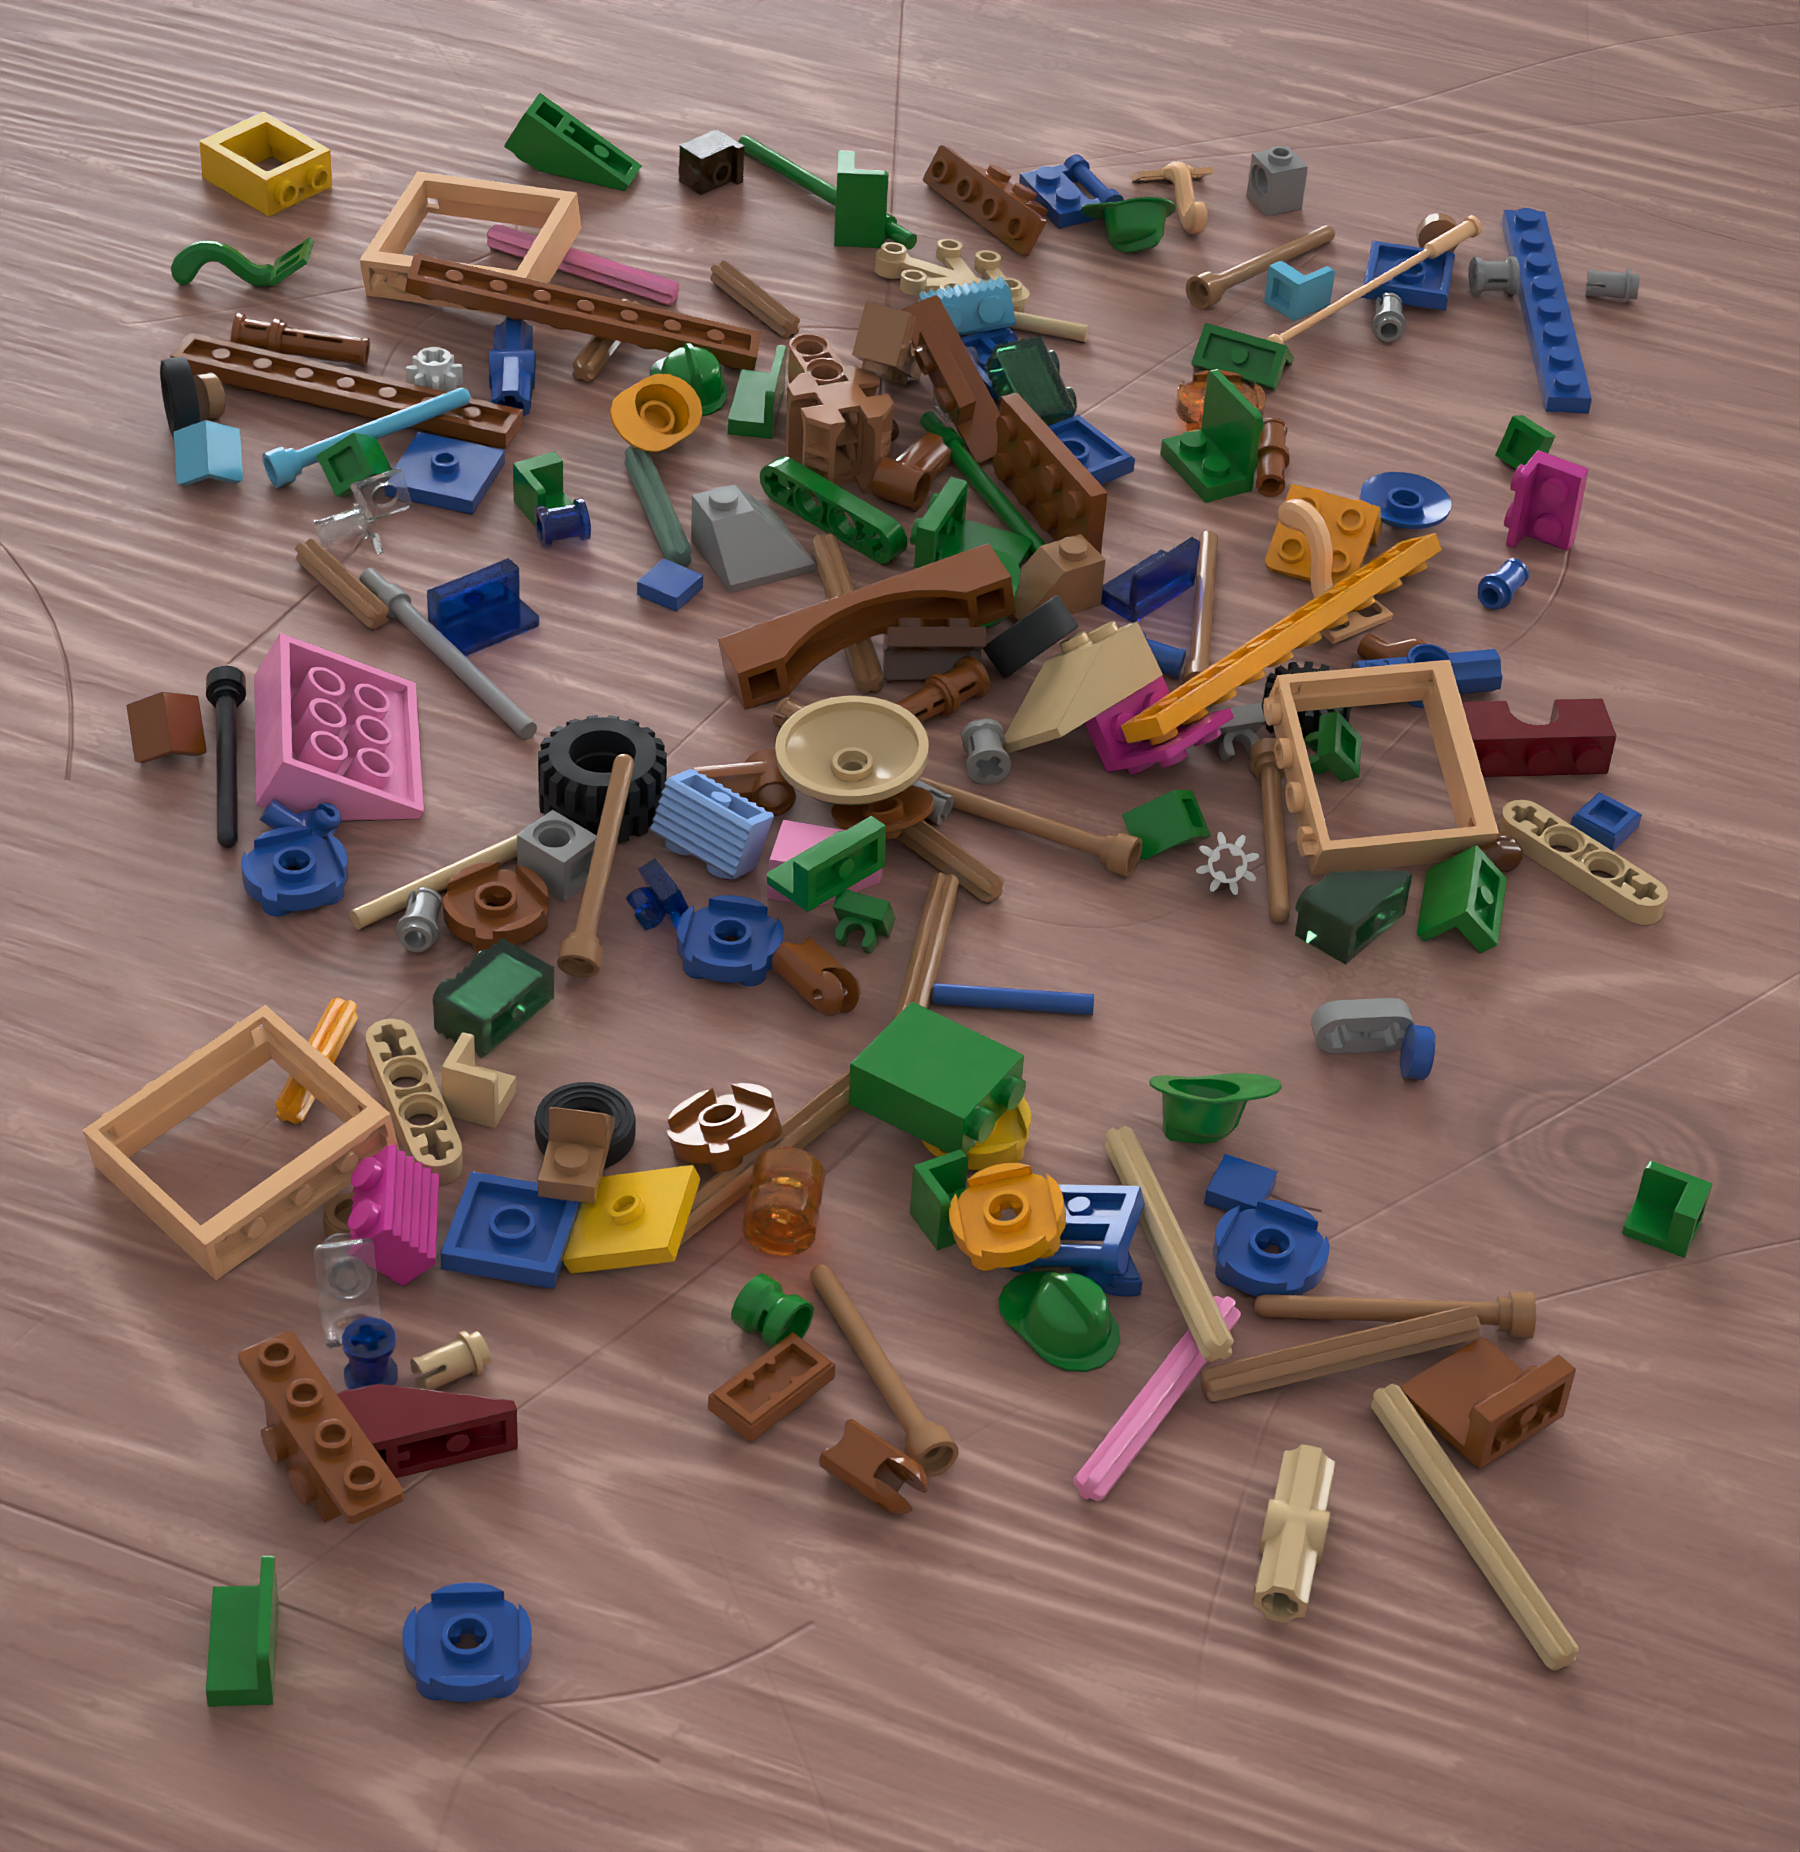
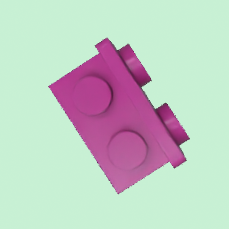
[1085,676,1234,774]

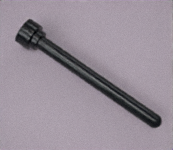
[206,665,246,848]

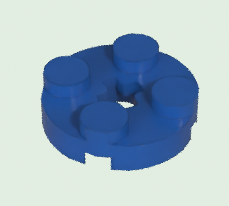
[241,826,348,917]
[677,895,783,986]
[1213,1200,1330,1297]
[402,1582,532,1702]

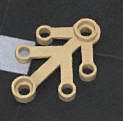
[874,239,1030,312]

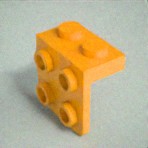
[1265,483,1382,585]

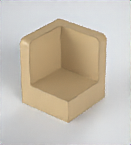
[441,1033,516,1129]

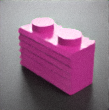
[347,1145,439,1286]

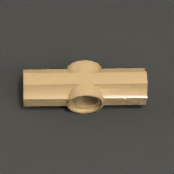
[1253,1444,1335,1624]

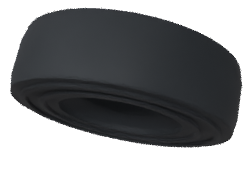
[160,357,200,438]
[534,1082,636,1168]

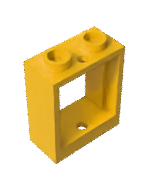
[199,112,332,217]

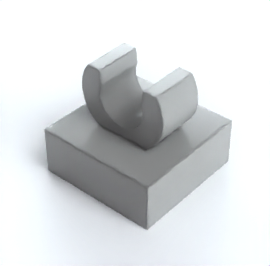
[1205,703,1265,762]

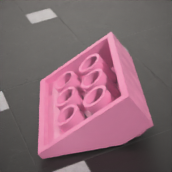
[254,633,424,821]

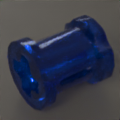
[534,498,591,547]
[342,1317,398,1389]

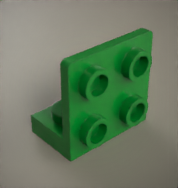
[1160,369,1263,503]

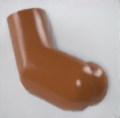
[1357,634,1427,660]

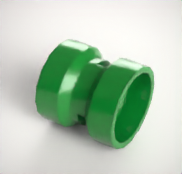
[731,1273,814,1348]

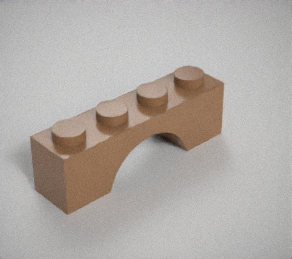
[852,301,922,385]

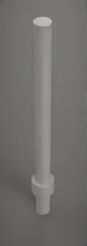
[360,568,537,739]

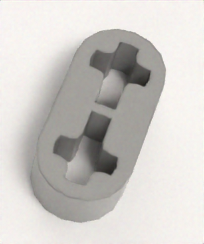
[1311,998,1415,1054]

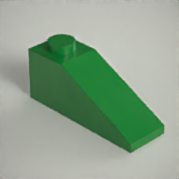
[504,93,642,191]

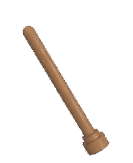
[1186,225,1335,309]
[1249,738,1290,923]
[557,754,634,978]
[918,777,1142,877]
[810,1264,959,1477]
[1254,1291,1536,1338]

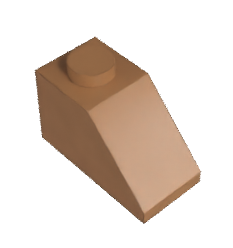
[1008,534,1106,624]

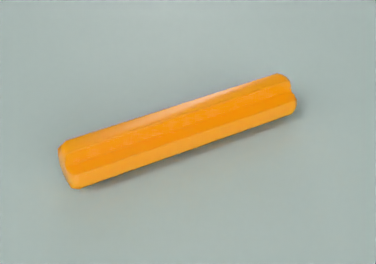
[275,997,358,1124]

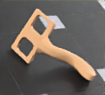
[1131,161,1213,234]
[1278,499,1394,644]

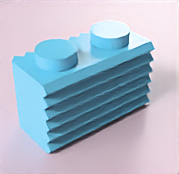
[919,276,1016,336]

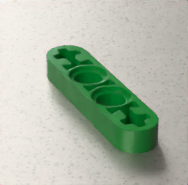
[759,456,908,564]

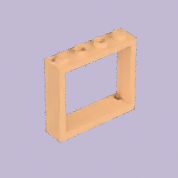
[360,171,581,315]
[1263,660,1499,875]
[82,1005,399,1281]

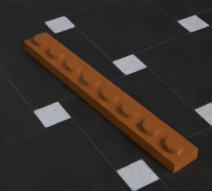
[405,253,761,371]
[170,332,523,449]

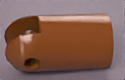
[771,937,861,1016]
[819,1419,928,1514]

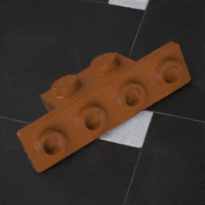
[923,145,1048,256]
[901,295,1000,466]
[238,1331,404,1524]

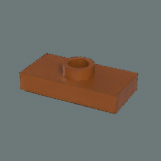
[708,1332,835,1442]

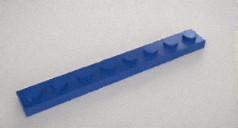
[1502,208,1592,413]

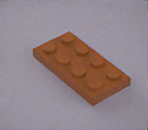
[993,393,1108,554]

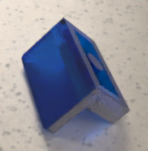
[1101,537,1200,623]
[427,558,539,656]

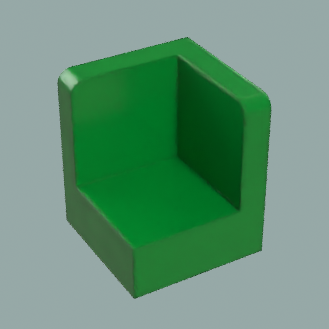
[316,432,393,498]
[513,451,578,531]
[1122,790,1211,860]
[910,1149,968,1250]
[1622,1161,1713,1258]

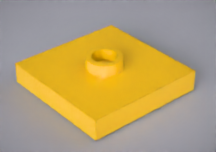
[562,1165,701,1274]

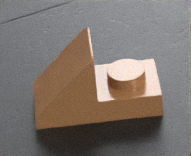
[538,1107,615,1204]

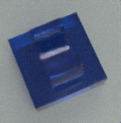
[626,858,689,931]

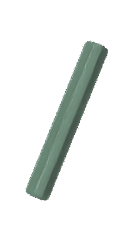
[624,446,692,567]

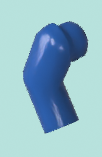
[259,799,341,839]

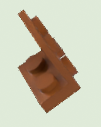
[1400,1337,1576,1469]

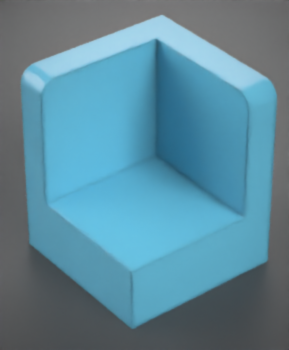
[1264,260,1335,321]
[174,420,243,486]

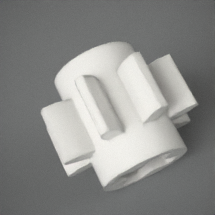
[406,347,463,392]
[1196,831,1259,895]

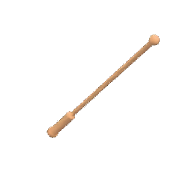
[1267,216,1482,344]

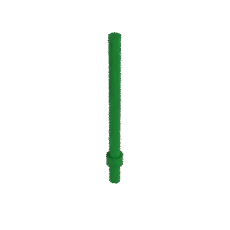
[738,135,917,250]
[919,411,1046,555]

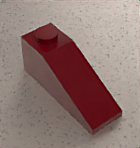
[337,1384,518,1478]

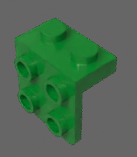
[910,477,1032,569]

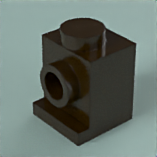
[678,129,744,195]

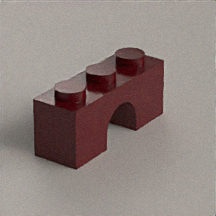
[1462,698,1617,777]

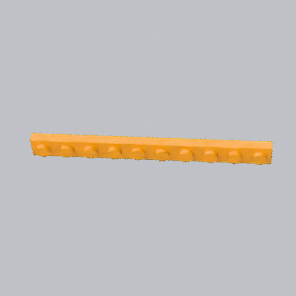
[1120,533,1442,745]

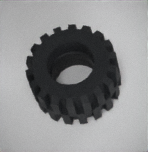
[538,715,667,843]

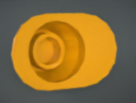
[610,374,703,452]

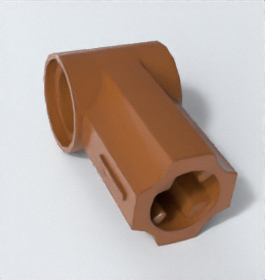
[871,432,951,510]
[693,749,796,816]

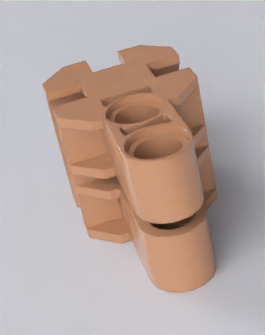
[785,333,894,497]

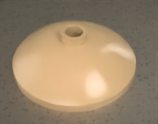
[775,696,929,806]

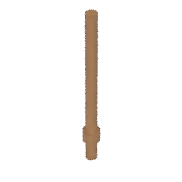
[1183,531,1218,684]

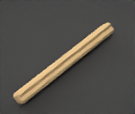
[1105,1126,1234,1362]
[1371,1384,1579,1671]

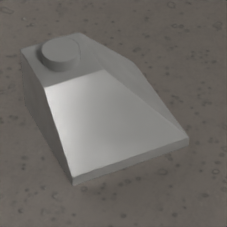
[691,485,816,593]

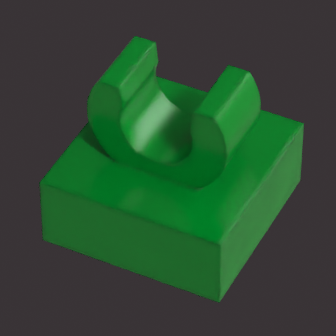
[1495,415,1556,469]
[1305,711,1362,782]
[833,890,896,954]

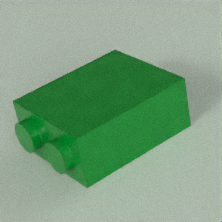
[849,1002,1026,1154]

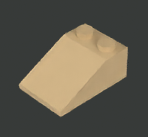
[1003,621,1163,753]

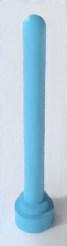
[262,388,471,488]

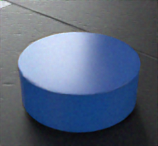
[1400,1024,1435,1080]

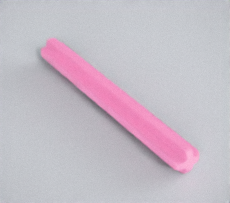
[487,224,679,306]
[1073,1296,1241,1502]

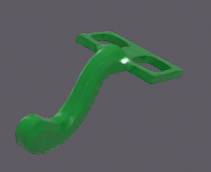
[171,237,314,287]

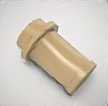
[410,1331,492,1390]

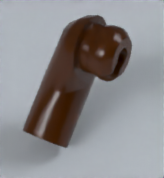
[1453,835,1523,872]

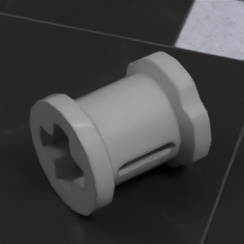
[1468,256,1520,295]
[961,718,1011,785]

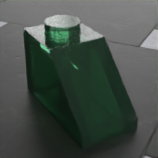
[1295,870,1412,965]

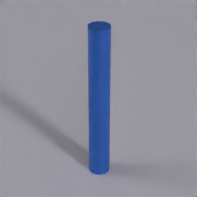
[932,983,1094,1015]

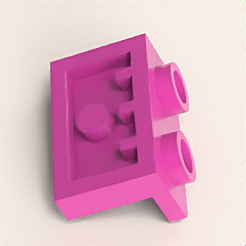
[1504,450,1589,551]

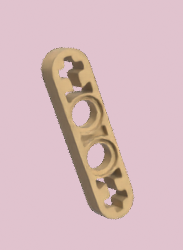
[1498,800,1668,925]
[365,1019,463,1186]

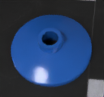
[1359,472,1451,529]

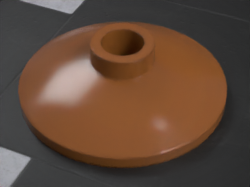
[831,785,934,840]

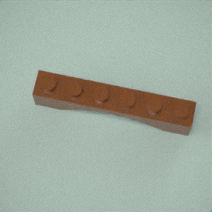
[718,543,1016,710]

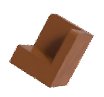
[126,692,207,763]

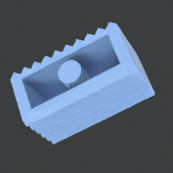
[650,769,774,879]

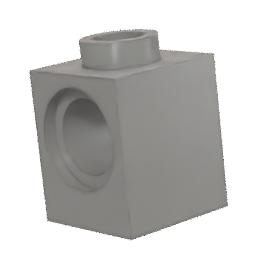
[1246,146,1308,217]
[517,810,597,902]

